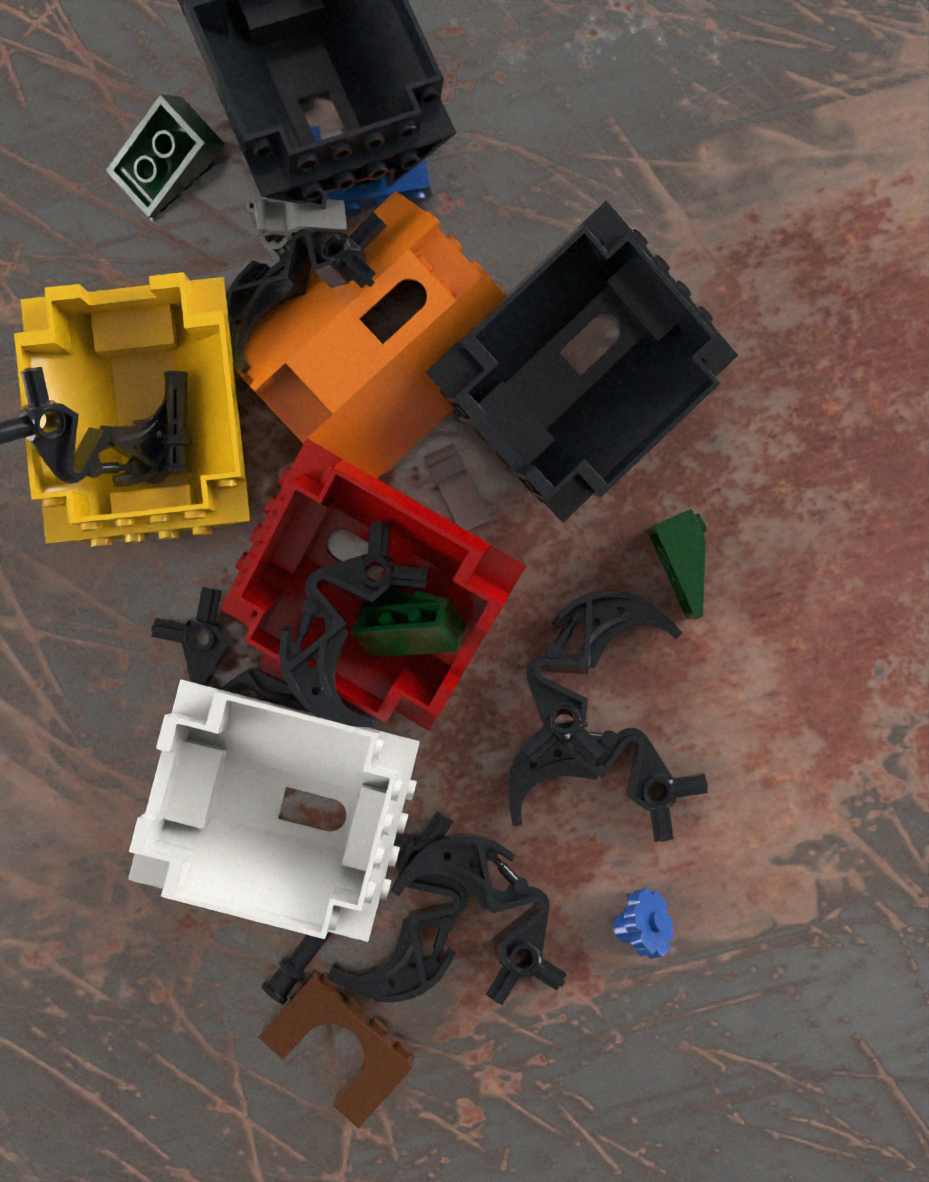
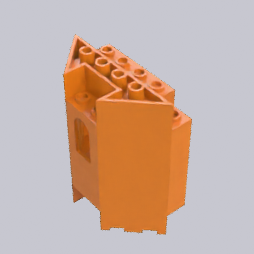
[233,191,507,479]

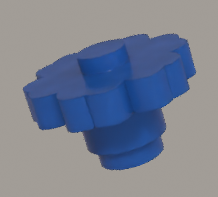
[614,888,674,959]

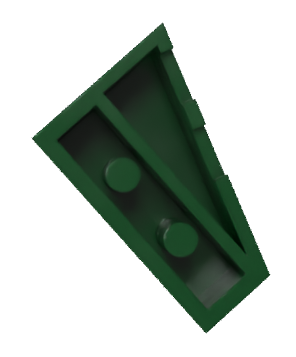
[351,580,467,658]

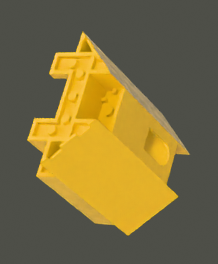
[14,272,250,547]

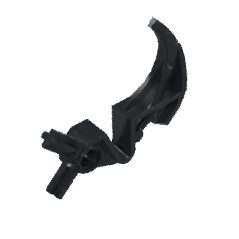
[226,212,386,374]
[0,367,175,487]
[279,521,428,728]
[151,587,320,713]
[520,590,683,766]
[509,719,708,842]
[328,811,467,1003]
[390,833,567,1005]

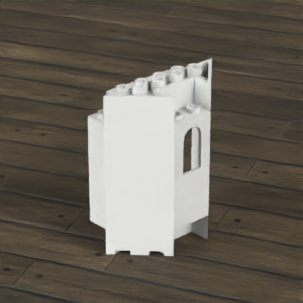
[128,679,420,942]

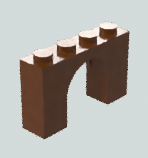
[258,969,414,1128]

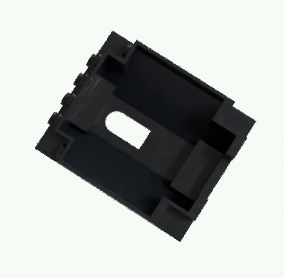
[178,0,456,209]
[425,200,738,523]

